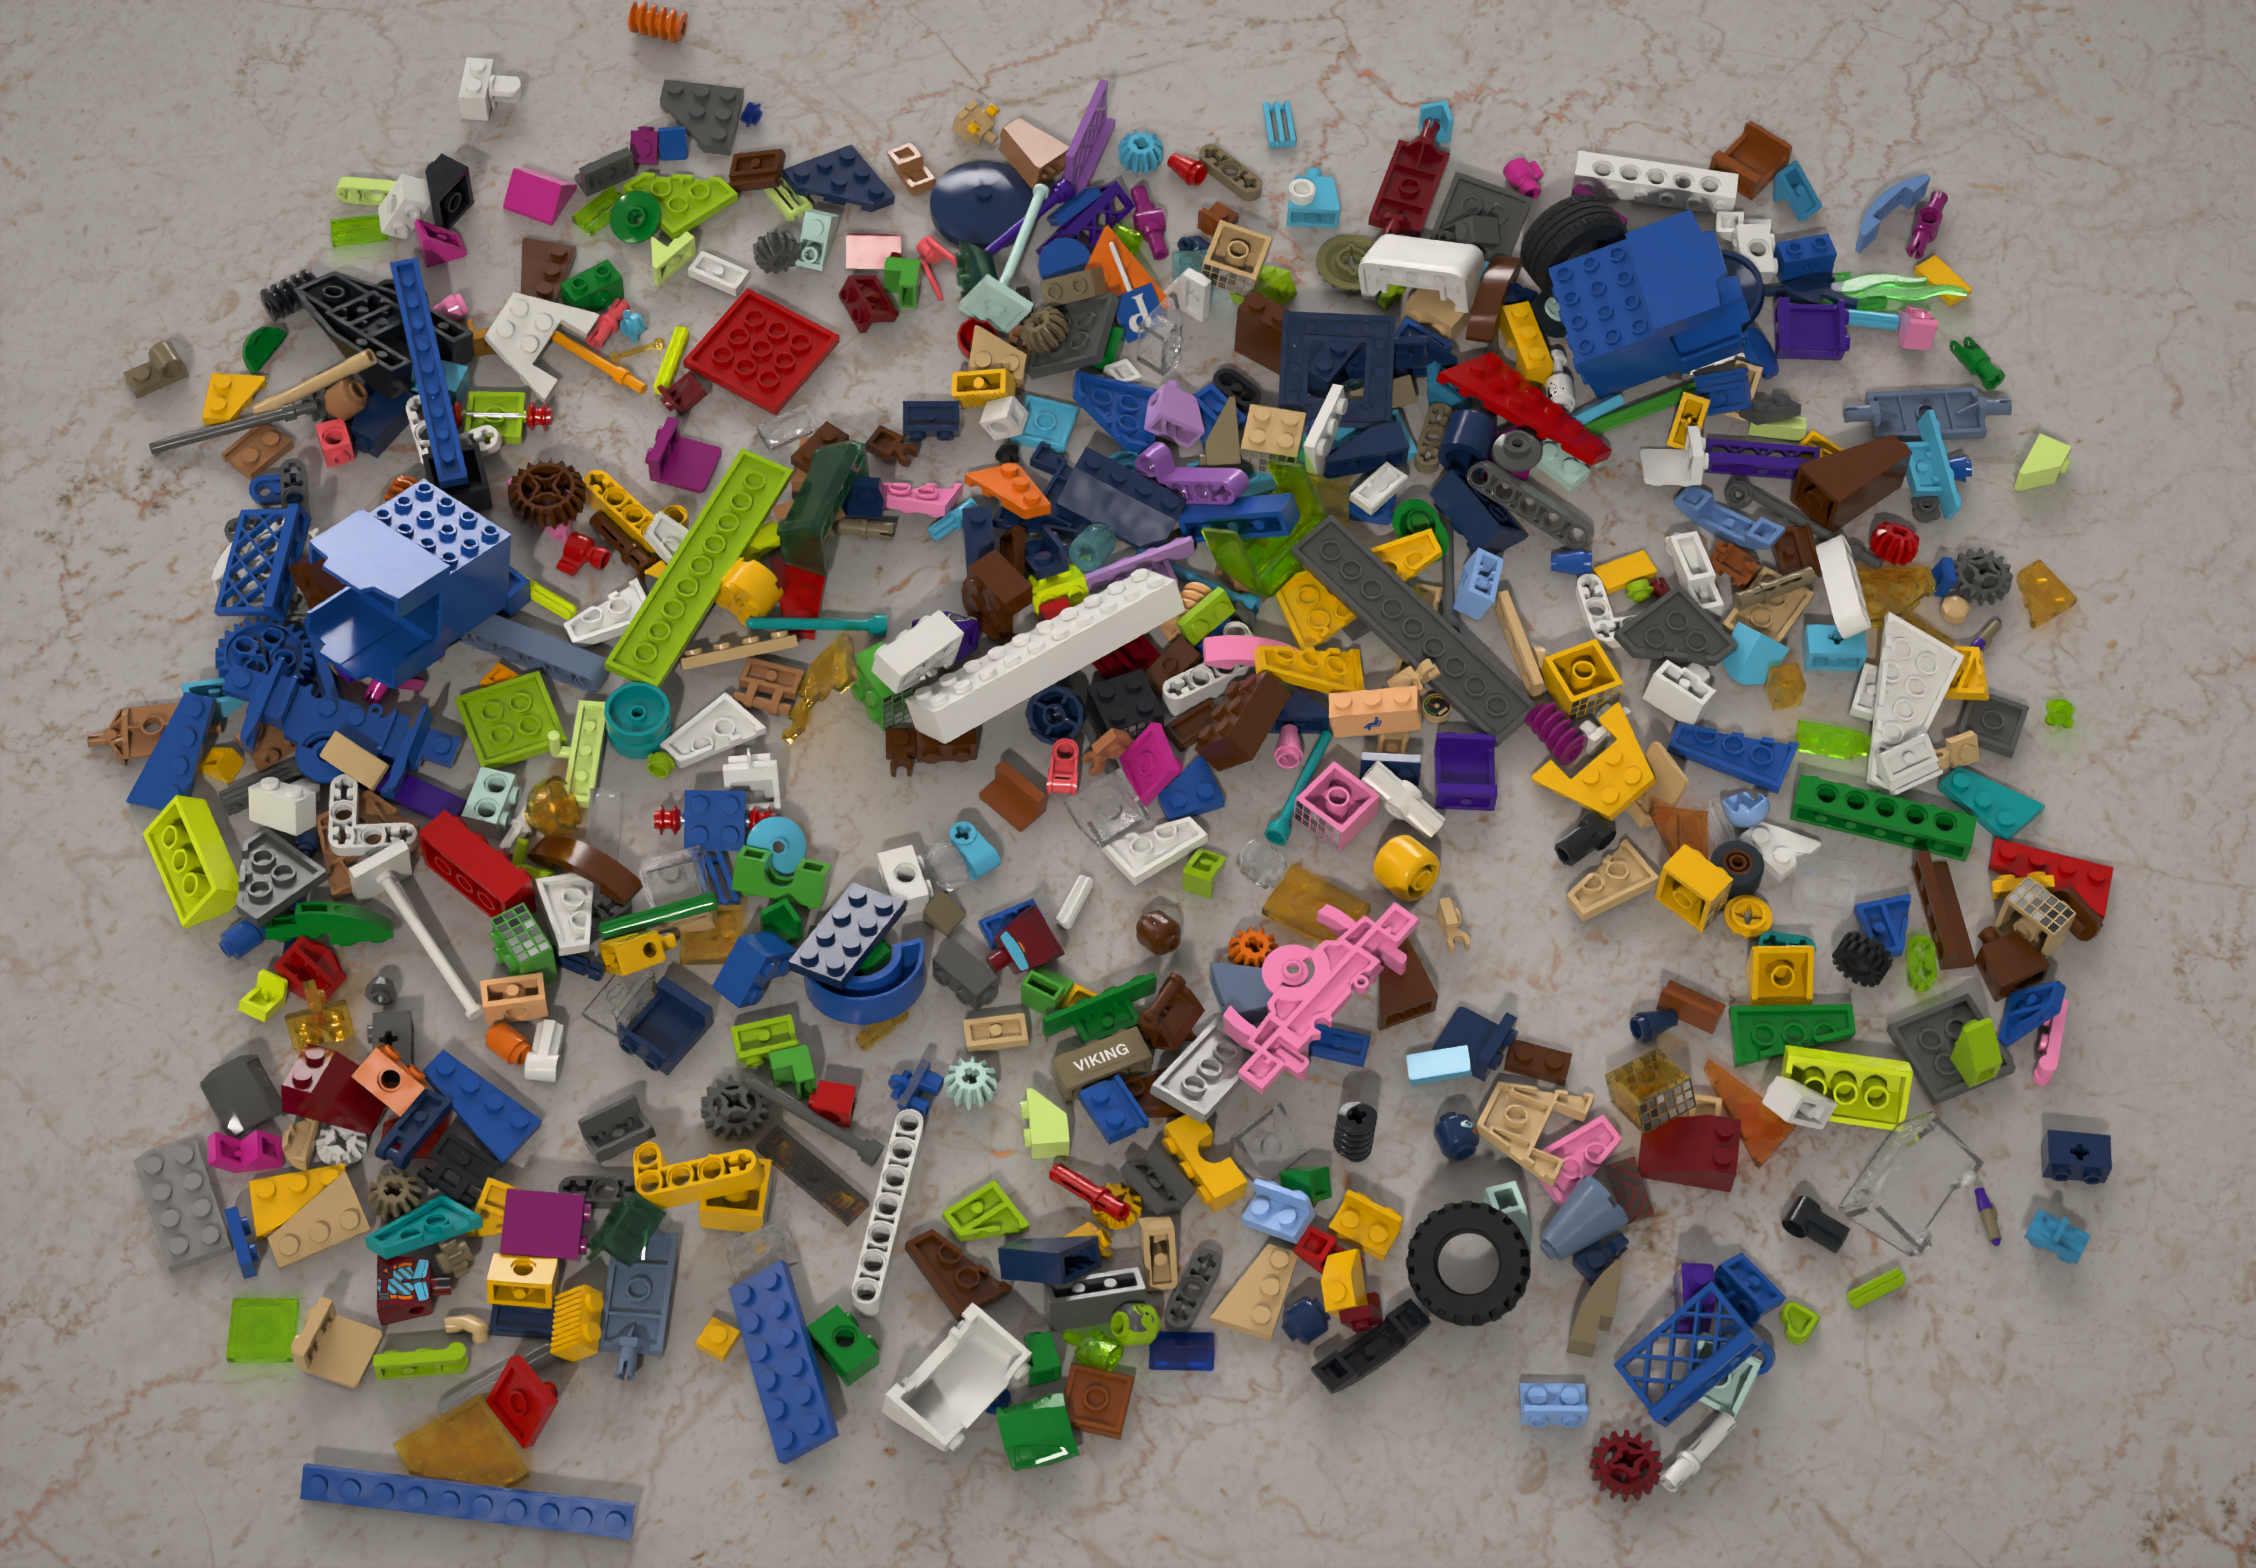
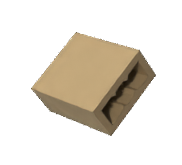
[1404,282,1480,342]

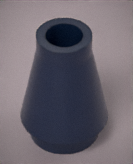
[1630,1008,1678,1042]

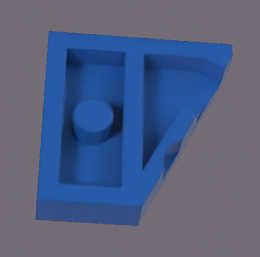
[1193,383,1247,450]
[1158,756,1225,822]
[1853,894,1911,958]

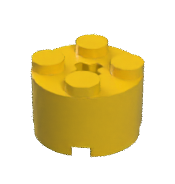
[715,557,783,627]

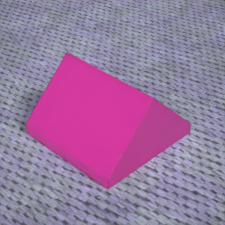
[503,167,577,226]

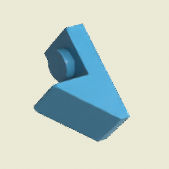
[1773,160,1823,222]
[1426,361,1472,410]

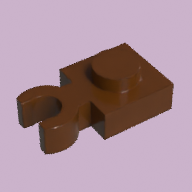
[865,425,918,467]
[885,728,916,777]

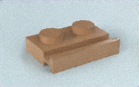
[221,424,293,481]

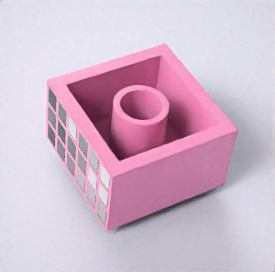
[1293,761,1380,852]

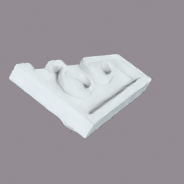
[1303,384,1348,485]
[643,510,689,564]
[660,692,767,769]
[1099,816,1208,886]
[534,873,593,956]

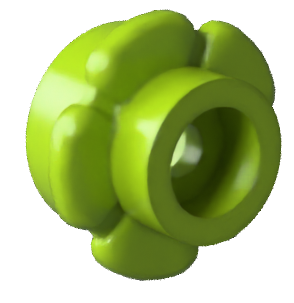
[1626,579,1654,603]
[646,751,675,778]

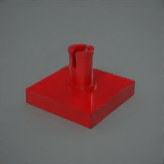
[485,1354,559,1449]

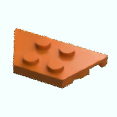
[1084,225,1174,321]

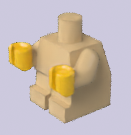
[951,99,999,145]

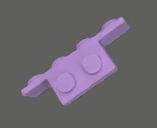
[1084,536,1195,593]

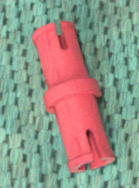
[586,298,630,350]

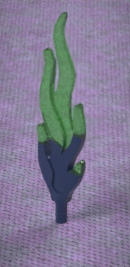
[1764,272,1968,310]

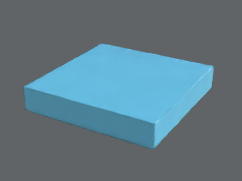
[1010,394,1080,456]

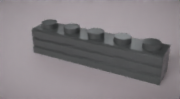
[218,759,307,816]

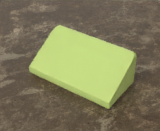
[1748,416,1807,442]

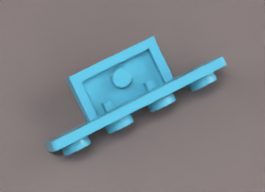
[1903,409,1961,520]

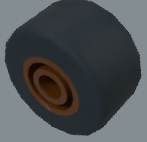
[1710,840,1765,899]

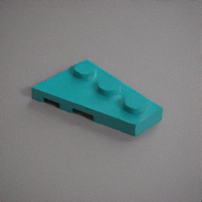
[1937,766,2045,841]
[365,1194,483,1260]

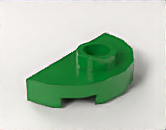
[242,326,287,374]

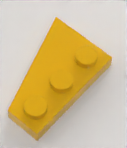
[249,1163,347,1243]

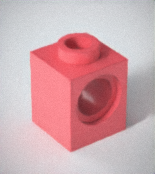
[315,419,355,468]

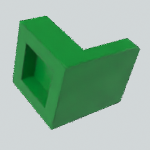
[760,898,803,945]
[1279,1166,1332,1203]

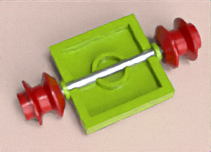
[452,391,553,444]

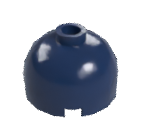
[1025,685,1086,745]

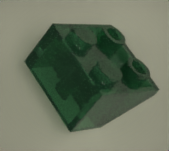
[955,240,999,318]

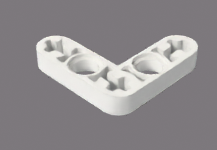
[406,395,502,466]
[1575,574,1639,649]
[328,774,419,856]

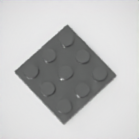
[1430,172,1533,262]
[1026,292,1119,379]
[1887,993,2016,1106]

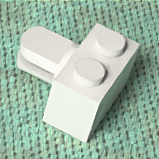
[458,57,522,121]
[1643,660,1716,725]
[248,777,321,836]

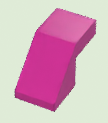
[207,1130,284,1173]

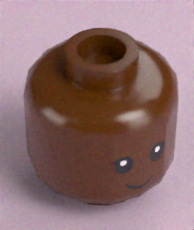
[1136,910,1181,956]

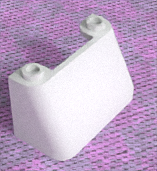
[1358,234,1485,313]
[882,1302,1032,1452]

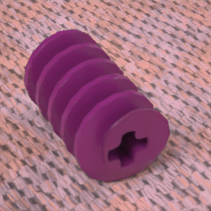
[1524,702,1588,766]

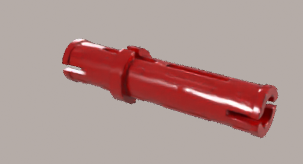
[1049,1162,1131,1222]

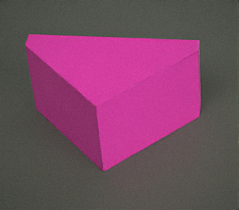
[414,219,467,268]

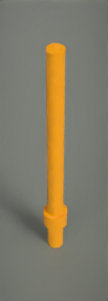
[551,330,647,394]

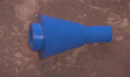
[1948,455,1972,483]

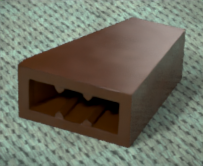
[1377,937,1438,1031]

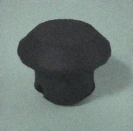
[995,444,1020,464]

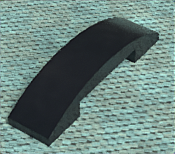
[1311,1298,1431,1394]

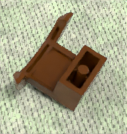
[962,549,1032,645]

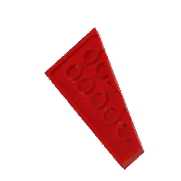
[1436,352,1612,466]

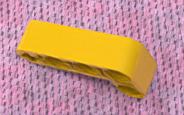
[584,470,689,558]
[633,1142,765,1210]

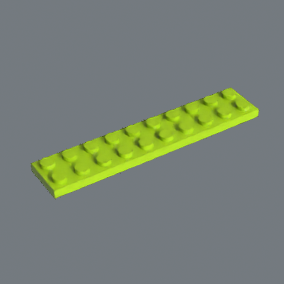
[604,448,793,689]

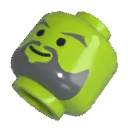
[1111,1303,1161,1346]

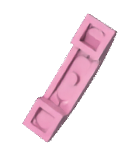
[1203,635,1300,670]

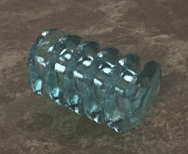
[1069,523,1117,571]

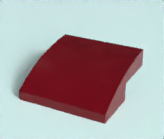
[1091,635,1161,680]

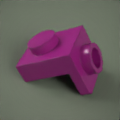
[630,126,659,165]

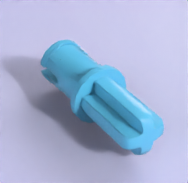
[927,498,979,541]

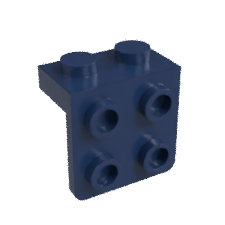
[1432,1007,1518,1082]

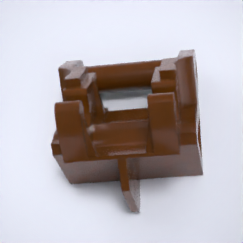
[1137,972,1205,1051]

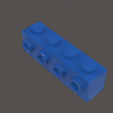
[1177,493,1301,543]

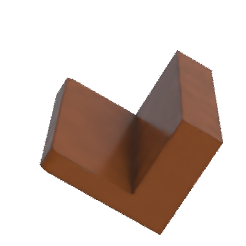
[979,760,1046,832]
[1656,980,1726,1035]

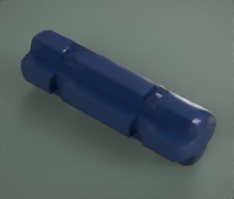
[552,945,606,981]

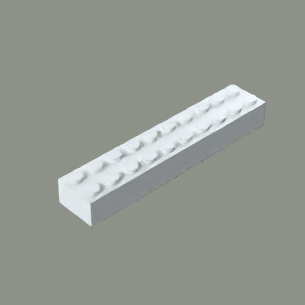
[905,568,1185,744]

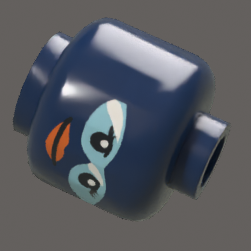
[1433,1112,1479,1161]

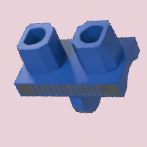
[888,1059,944,1120]

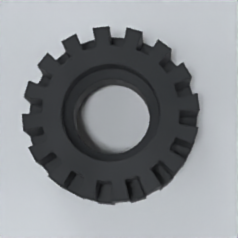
[1832,931,1893,987]

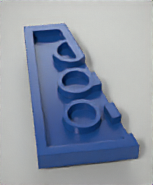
[126,692,217,811]
[1667,723,1799,794]
[423,1049,542,1169]

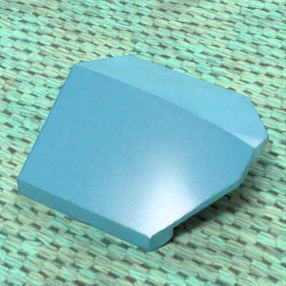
[1722,621,1790,685]

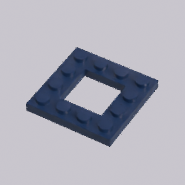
[1278,311,1396,429]

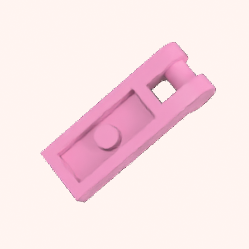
[2032,999,2069,1086]

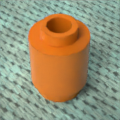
[485,1022,532,1066]

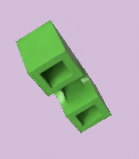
[731,845,832,909]

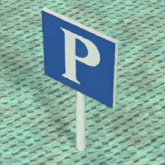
[1109,242,1169,344]

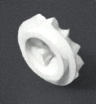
[316,1125,368,1167]

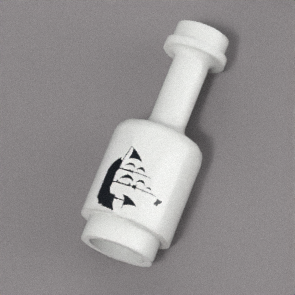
[1545,349,1575,415]

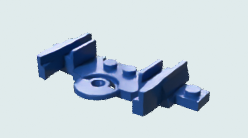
[222,656,461,799]

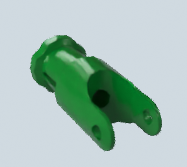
[1949,337,2005,391]

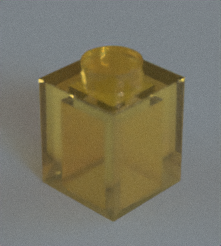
[1764,662,1807,711]

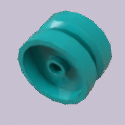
[604,682,673,759]

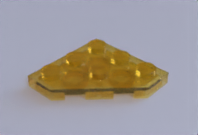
[1857,566,1936,629]
[393,1394,530,1488]

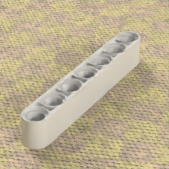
[852,1109,924,1318]

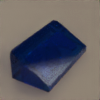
[1149,1331,1215,1371]

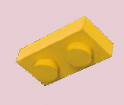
[1990,872,2055,899]

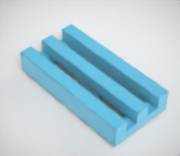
[1263,101,1296,148]
[1569,394,1624,425]

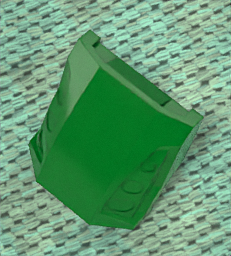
[996,1393,1080,1471]

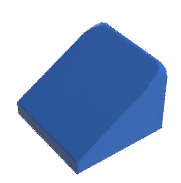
[658,127,688,161]

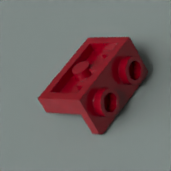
[839,275,899,333]

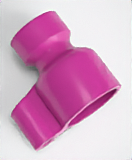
[1503,158,1544,200]

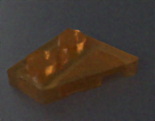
[1649,805,1709,861]

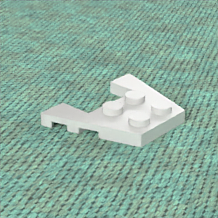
[484,292,599,403]

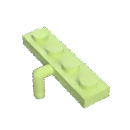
[547,700,606,808]

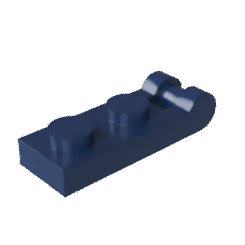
[375,1088,453,1170]

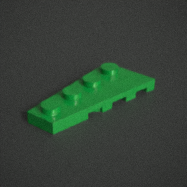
[1728,1004,1856,1068]

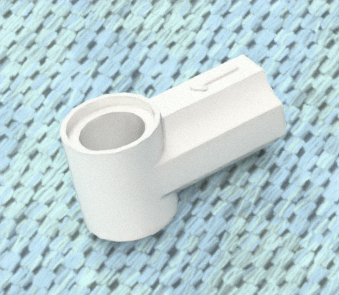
[524,1019,565,1083]

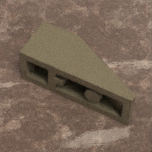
[1199,396,1241,470]

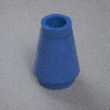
[1551,548,1592,576]

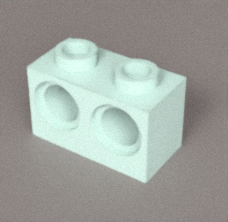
[461,767,521,840]

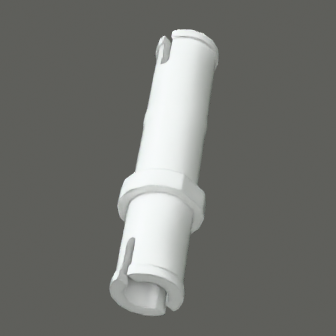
[1659,1412,1737,1493]

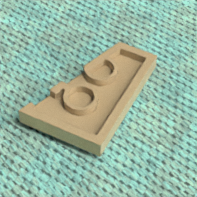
[267,1171,371,1269]

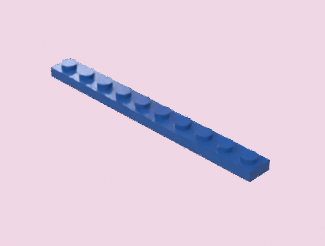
[390,258,469,489]
[300,1463,636,1539]

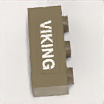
[1051,1026,1152,1104]

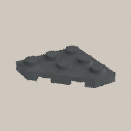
[660,80,744,155]
[1613,584,1738,666]
[236,827,328,928]

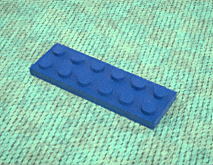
[728,1260,839,1464]

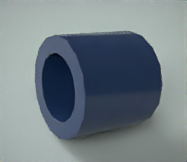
[1437,409,1497,475]

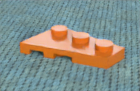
[965,462,1051,519]

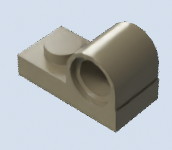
[123,341,189,399]

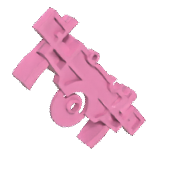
[1223,902,1419,1095]

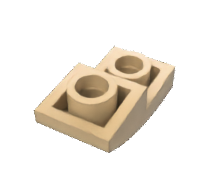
[319,730,390,791]

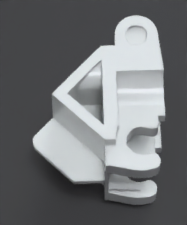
[723,748,782,816]

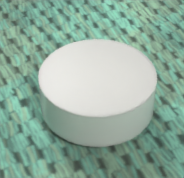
[1288,179,1316,206]

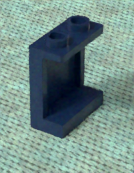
[617,976,714,1076]

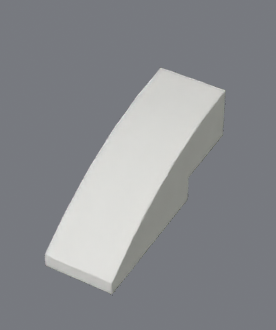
[1669,531,1724,620]

